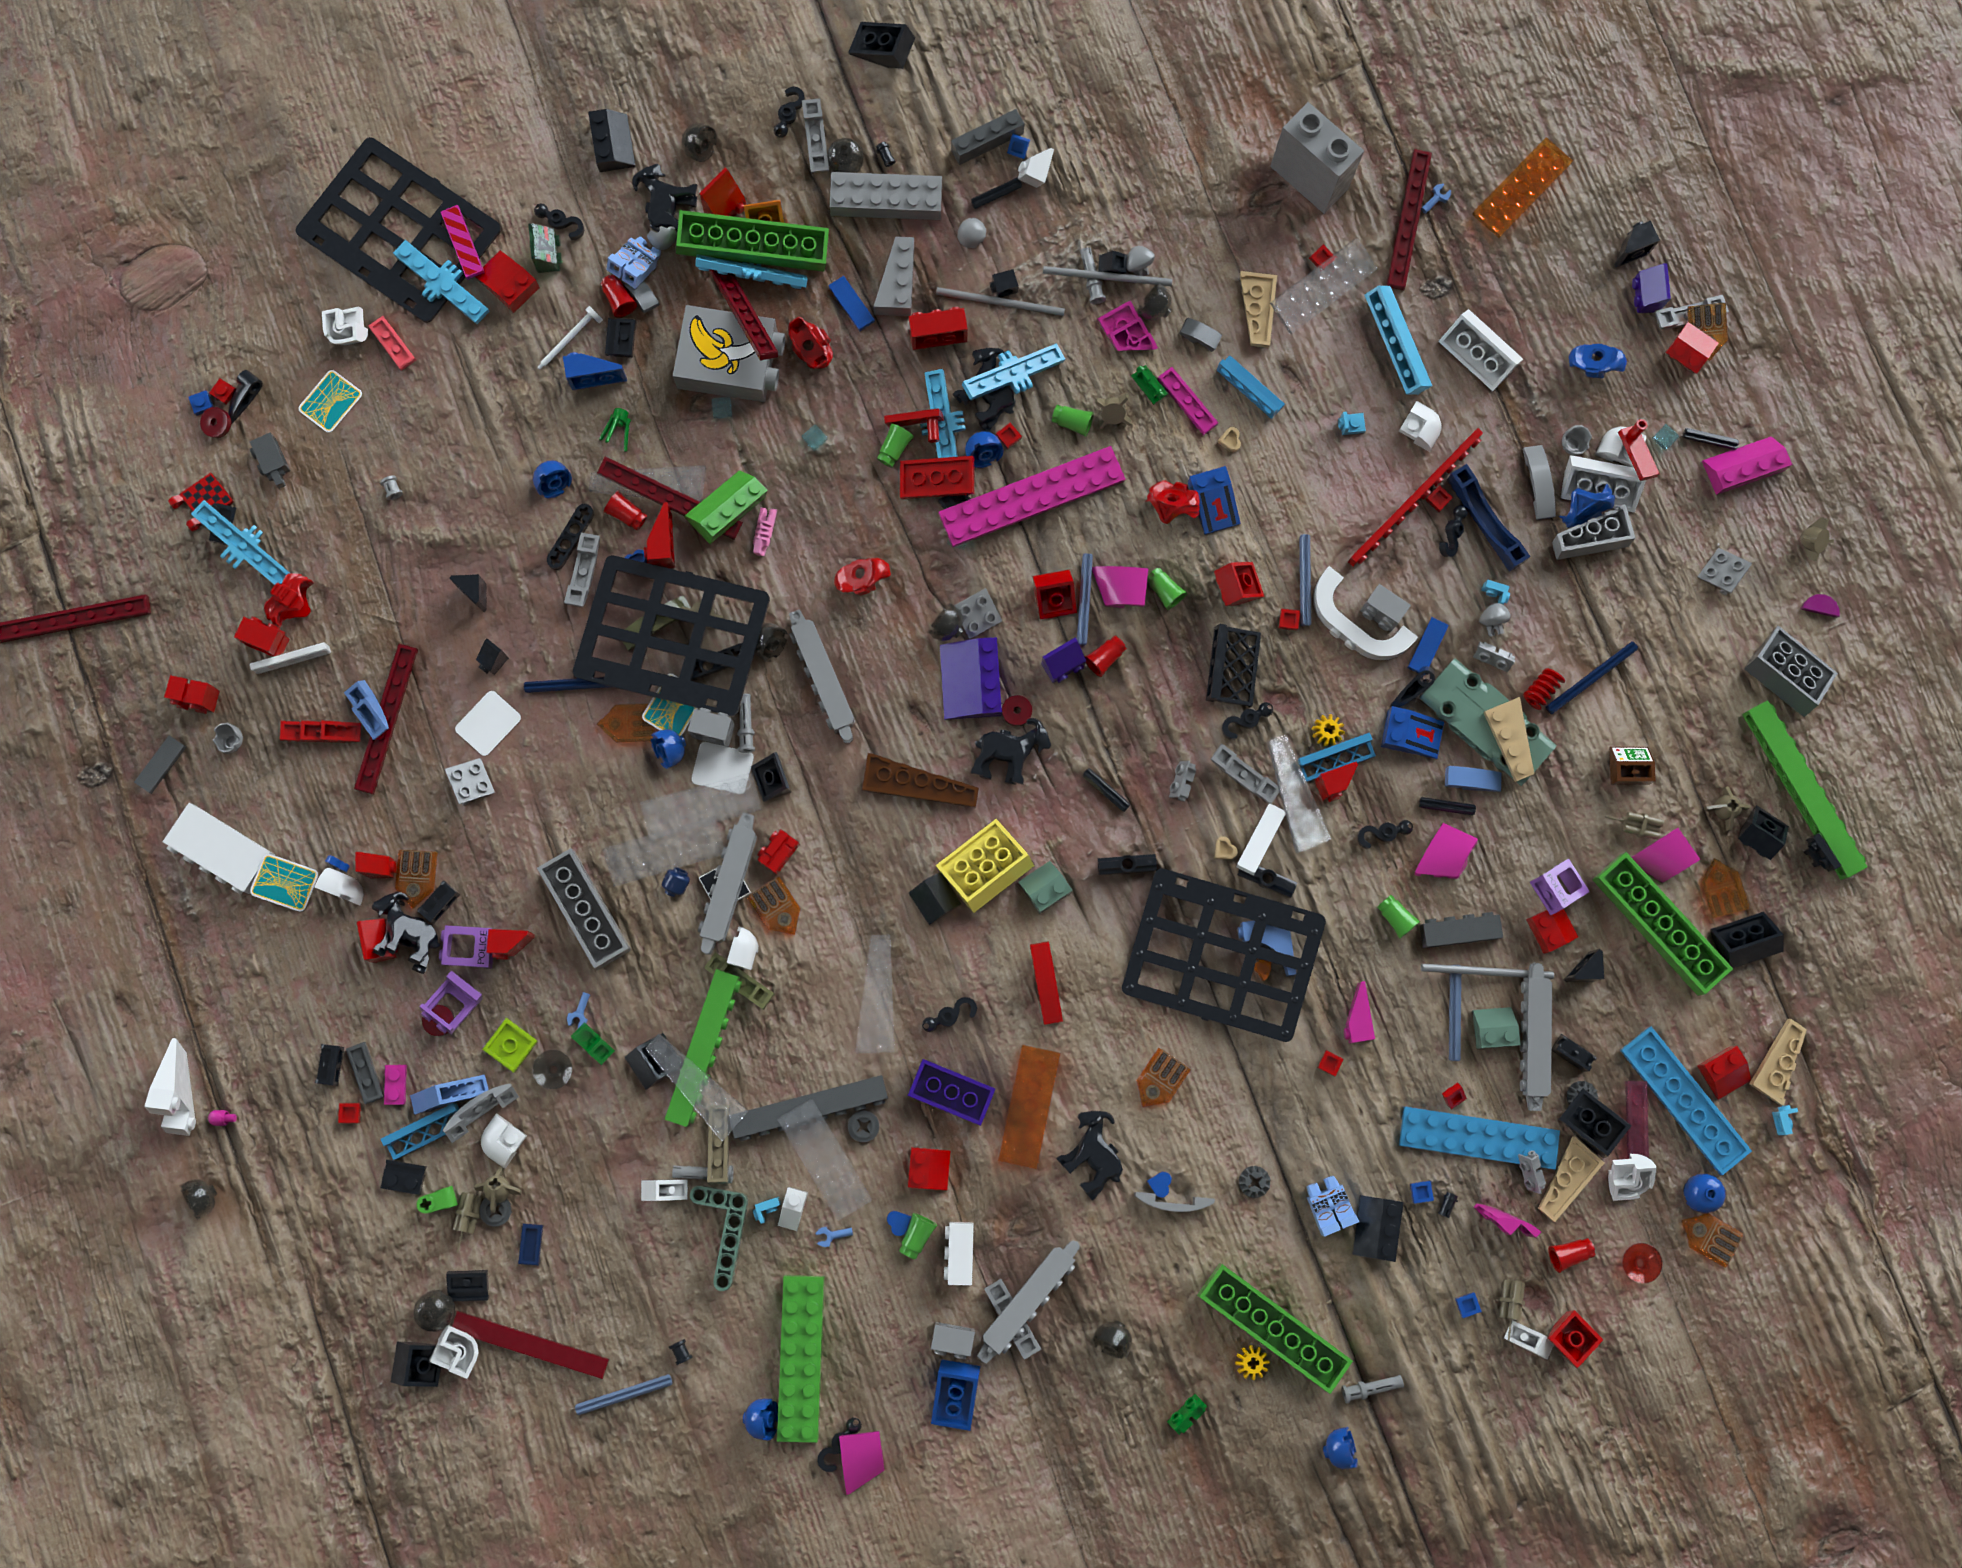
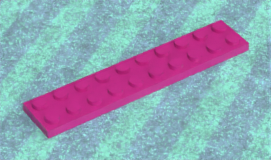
[938,446,1125,547]

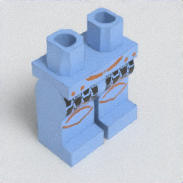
[606,237,661,289]
[1306,1176,1359,1237]

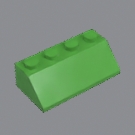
[684,470,768,544]

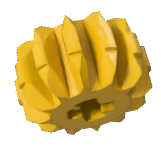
[1312,714,1345,747]
[1235,1345,1270,1380]

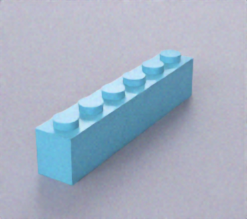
[1364,285,1432,395]

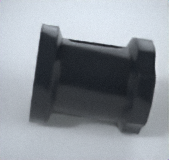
[669,1339,693,1365]

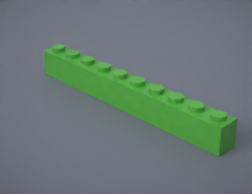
[1742,700,1867,880]

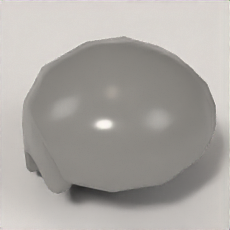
[957,218,986,248]
[647,226,677,250]
[1562,425,1592,456]
[213,723,243,754]

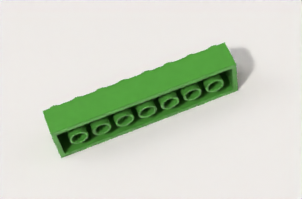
[676,210,829,272]
[1592,852,1733,996]
[1197,1263,1353,1394]
[777,1275,825,1443]

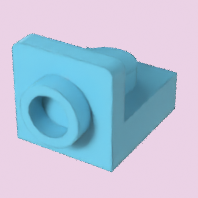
[1338,412,1366,435]
[1481,580,1510,605]
[1772,1105,1798,1135]
[753,1197,781,1224]

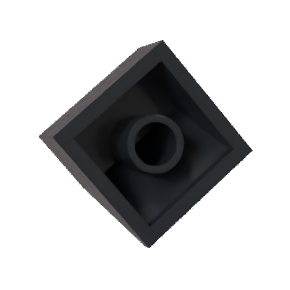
[1614,221,1660,268]
[1738,805,1789,860]
[624,1033,683,1090]
[390,1341,441,1387]

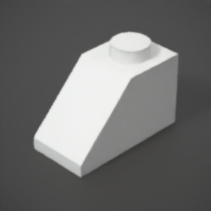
[1018,148,1054,188]
[641,1180,688,1201]
[778,1187,808,1231]
[1504,1320,1554,1359]

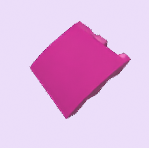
[1097,300,1158,351]
[1092,566,1148,608]
[1415,823,1478,879]
[1631,828,1701,883]
[1474,1203,1541,1238]
[839,1431,885,1495]

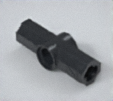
[1097,854,1157,875]
[1237,866,1297,898]

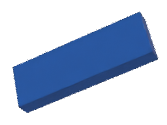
[828,276,875,332]
[1407,617,1449,676]

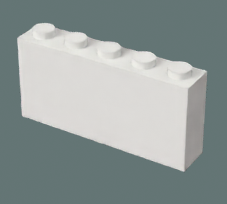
[163,803,275,894]

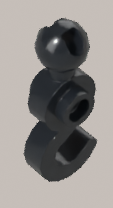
[773,86,805,138]
[534,203,585,240]
[1439,505,1468,557]
[1222,702,1273,740]
[1357,820,1413,849]
[922,997,977,1032]
[817,1417,862,1472]

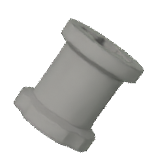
[380,475,403,500]

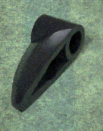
[228,370,263,424]
[1390,666,1435,708]

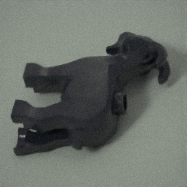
[632,164,698,232]
[953,348,1016,432]
[971,718,1051,785]
[372,892,440,974]
[1056,1110,1123,1201]

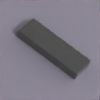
[134,735,186,794]
[346,1042,384,1104]

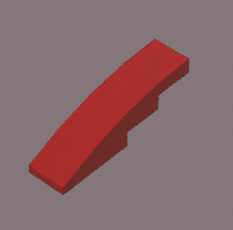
[279,720,361,743]
[1030,941,1063,1025]

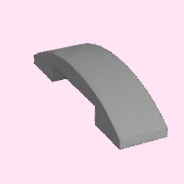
[802,98,829,173]
[1654,295,1729,329]
[1523,445,1556,520]
[564,532,600,607]
[1210,744,1282,804]
[443,1084,519,1143]
[1134,1192,1215,1212]
[984,1279,1041,1360]

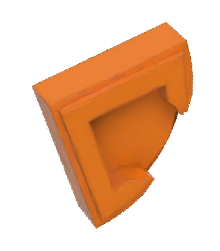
[1254,959,1271,981]

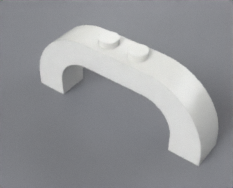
[1313,566,1418,660]

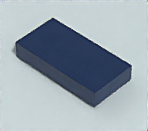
[518,1223,544,1266]

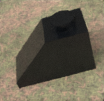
[476,638,509,675]

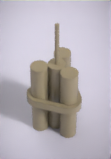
[1605,812,1664,840]
[453,1192,483,1253]
[1499,1279,1525,1341]

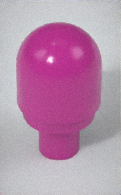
[208,1110,237,1126]

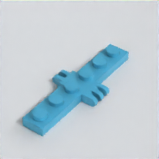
[393,240,490,324]
[695,254,807,289]
[962,343,1065,400]
[920,369,966,458]
[191,500,290,585]

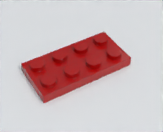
[900,456,974,499]

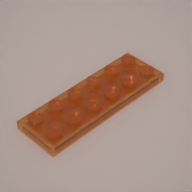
[1472,137,1573,238]
[998,1045,1060,1169]

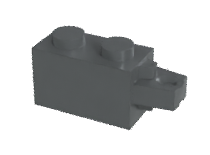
[249,432,291,489]

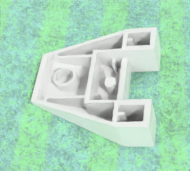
[144,1038,196,1136]

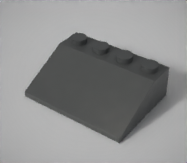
[1744,626,1838,717]

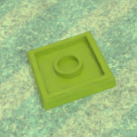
[482,1018,538,1073]

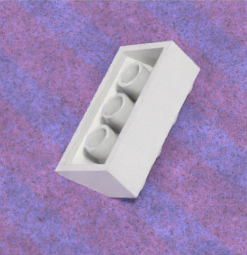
[1438,309,1523,391]
[1561,455,1646,513]

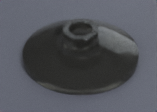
[533,1050,572,1089]

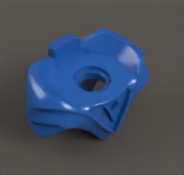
[1568,344,1627,379]
[1559,484,1615,528]

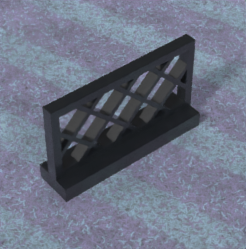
[1206,624,1261,707]

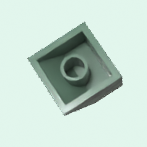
[1018,861,1072,914]
[1472,1007,1521,1049]

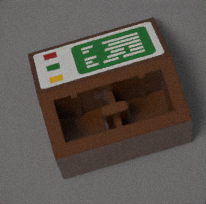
[1609,747,1656,785]

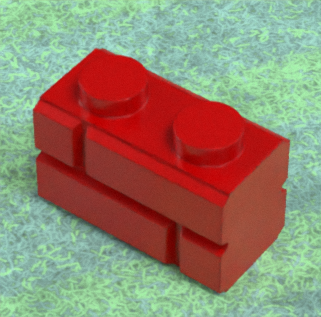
[757,829,800,875]

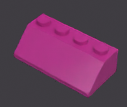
[1702,437,1793,495]

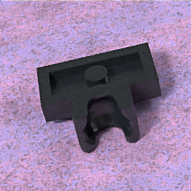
[1804,833,1842,872]

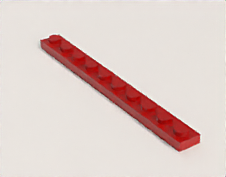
[1348,428,1483,567]

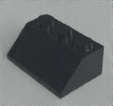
[588,109,636,173]
[1710,912,1784,968]
[1352,1195,1403,1262]

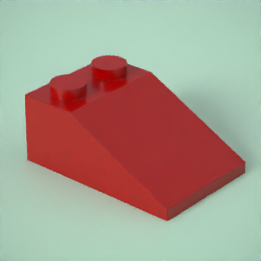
[699,168,746,217]
[475,250,540,313]
[644,502,675,568]

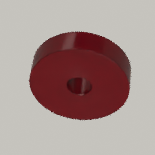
[200,407,231,438]
[1002,695,1032,726]
[422,1005,455,1036]

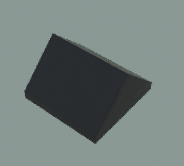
[449,574,487,612]
[751,752,791,802]
[908,872,962,925]
[1564,949,1604,982]

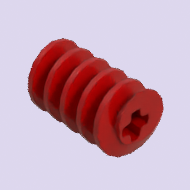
[1523,668,1565,710]

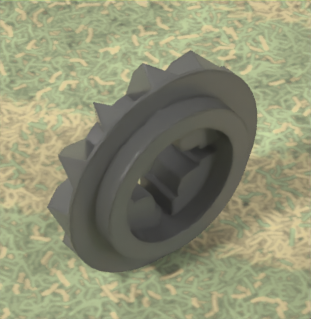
[1567,1081,1599,1105]
[848,1111,879,1142]
[1239,1166,1271,1198]
[479,1198,512,1226]

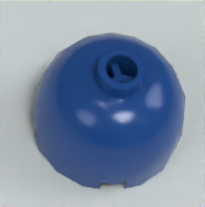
[965,431,1004,468]
[533,460,572,498]
[650,729,686,769]
[1683,1174,1726,1213]
[743,1398,778,1440]
[1323,1427,1358,1470]

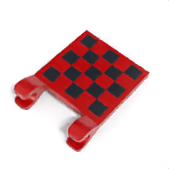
[168,472,234,532]

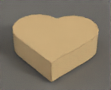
[1217,427,1241,453]
[1214,837,1238,860]

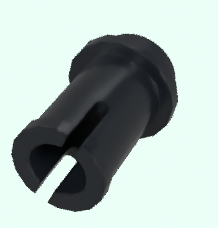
[876,142,896,167]
[1438,1192,1458,1218]

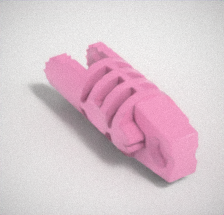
[753,508,777,556]

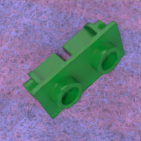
[1131,365,1168,405]
[1167,1394,1208,1435]

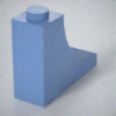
[1237,921,1296,977]
[410,1075,489,1114]

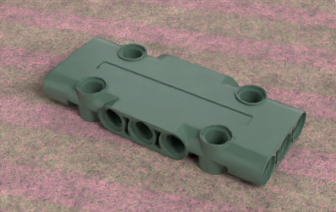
[1419,658,1557,786]

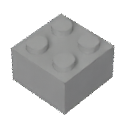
[1360,584,1411,632]
[688,708,735,747]
[931,1322,975,1359]

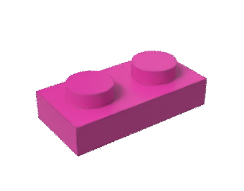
[384,1065,407,1105]

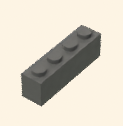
[951,109,1025,165]
[1419,912,1503,948]

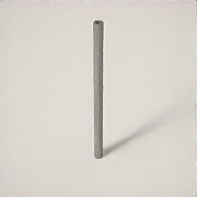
[1043,266,1172,286]
[936,287,1065,316]
[1421,964,1554,979]

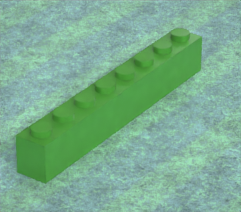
[664,969,742,1127]

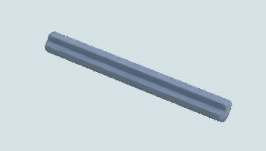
[1299,534,1311,626]
[1077,553,1093,646]
[1449,965,1461,1061]
[575,1374,673,1415]

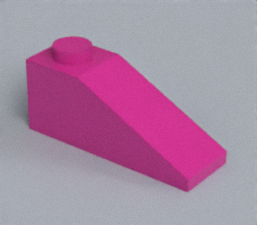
[1344,981,1375,1044]

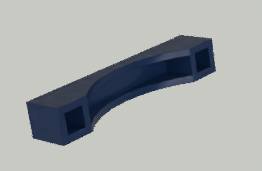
[1447,464,1531,572]

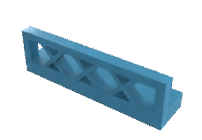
[1217,355,1285,419]
[1296,732,1376,783]
[381,1103,459,1160]

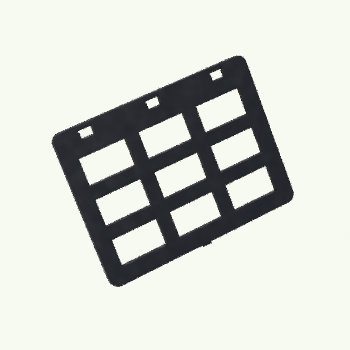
[295,137,501,323]
[573,555,770,716]
[1122,868,1326,1042]

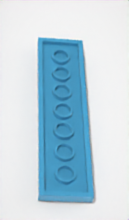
[1620,1026,1752,1175]
[1399,1107,1560,1170]

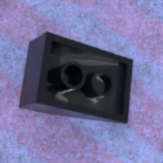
[848,22,915,69]
[1559,1088,1631,1159]

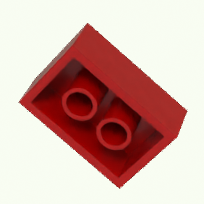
[908,307,968,350]

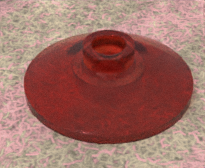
[1622,1243,1662,1283]

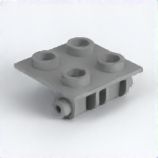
[1698,548,1752,595]
[953,588,1002,639]
[444,758,495,806]

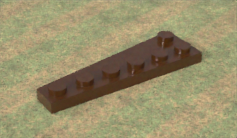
[862,753,979,808]

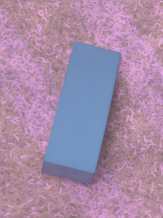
[344,680,389,740]
[1445,766,1502,792]

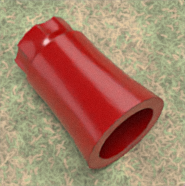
[600,275,637,318]
[603,491,648,530]
[1085,636,1127,677]
[1548,1238,1596,1273]

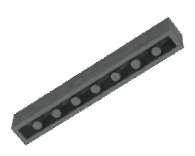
[729,1075,888,1141]

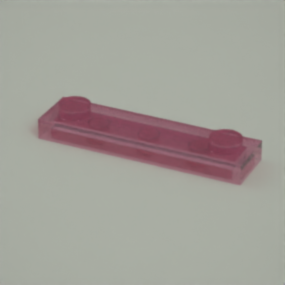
[1625,1081,1649,1159]

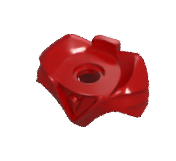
[788,317,833,369]
[1145,480,1200,524]
[834,558,891,596]
[264,573,314,628]

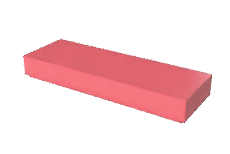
[368,316,416,371]

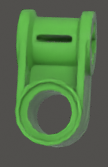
[417,1186,458,1214]

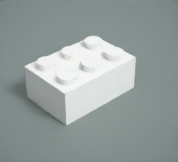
[944,1222,973,1285]

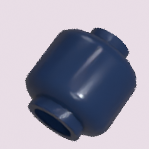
[661,867,690,897]

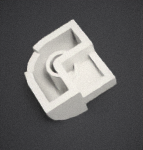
[322,307,368,345]
[1399,401,1441,452]
[1595,426,1646,467]
[314,868,364,905]
[727,927,759,970]
[481,1113,527,1169]
[1608,1154,1656,1201]
[429,1325,479,1379]

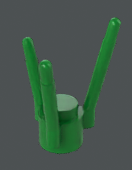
[599,408,631,452]

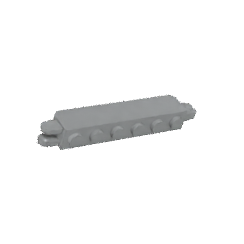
[789,610,855,744]
[698,813,757,955]
[1520,962,1552,1111]
[977,1240,1080,1364]

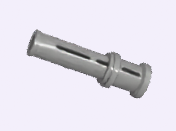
[1080,247,1106,305]
[737,694,755,753]
[672,1165,734,1183]
[1341,1375,1404,1404]

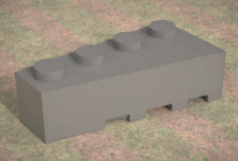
[873,237,914,316]
[1552,504,1635,560]

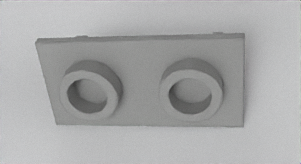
[1473,641,1515,672]
[1169,761,1197,802]
[1518,1151,1546,1194]

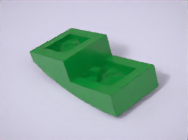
[571,1022,615,1065]

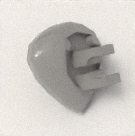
[1127,245,1155,276]
[1479,603,1511,637]

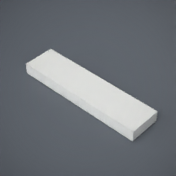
[250,642,331,674]
[1236,803,1287,876]

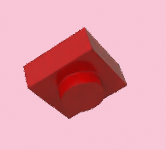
[1309,244,1336,271]
[209,378,236,405]
[996,422,1022,450]
[1426,485,1453,512]
[1278,608,1300,631]
[1317,1050,1344,1077]
[1442,1082,1467,1110]
[338,1103,361,1123]

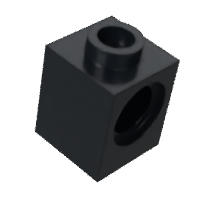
[1098,250,1127,274]
[989,269,1019,298]

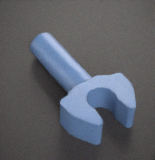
[1421,184,1451,214]
[567,992,590,1028]
[815,1227,853,1247]

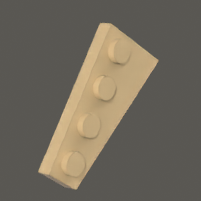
[1240,271,1277,348]
[1483,697,1534,782]
[1749,1019,1807,1106]
[1538,1136,1604,1222]

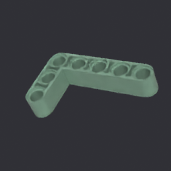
[690,1186,748,1291]

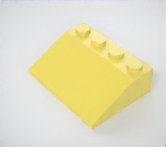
[936,819,1034,913]

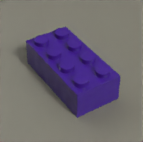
[908,1059,995,1126]

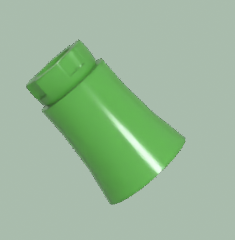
[1052,405,1094,437]
[877,424,914,468]
[1147,568,1187,610]
[1377,895,1420,939]
[899,1213,938,1259]

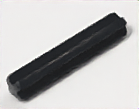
[971,177,1022,209]
[1683,428,1739,450]
[1083,768,1130,812]
[1419,797,1476,815]

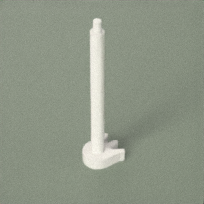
[538,306,603,369]

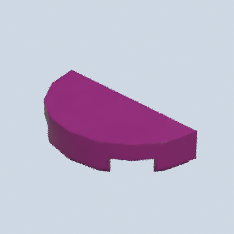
[1801,594,1840,618]

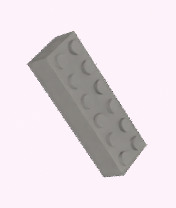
[830,172,942,220]
[537,848,632,970]

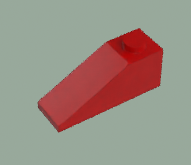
[355,852,397,879]

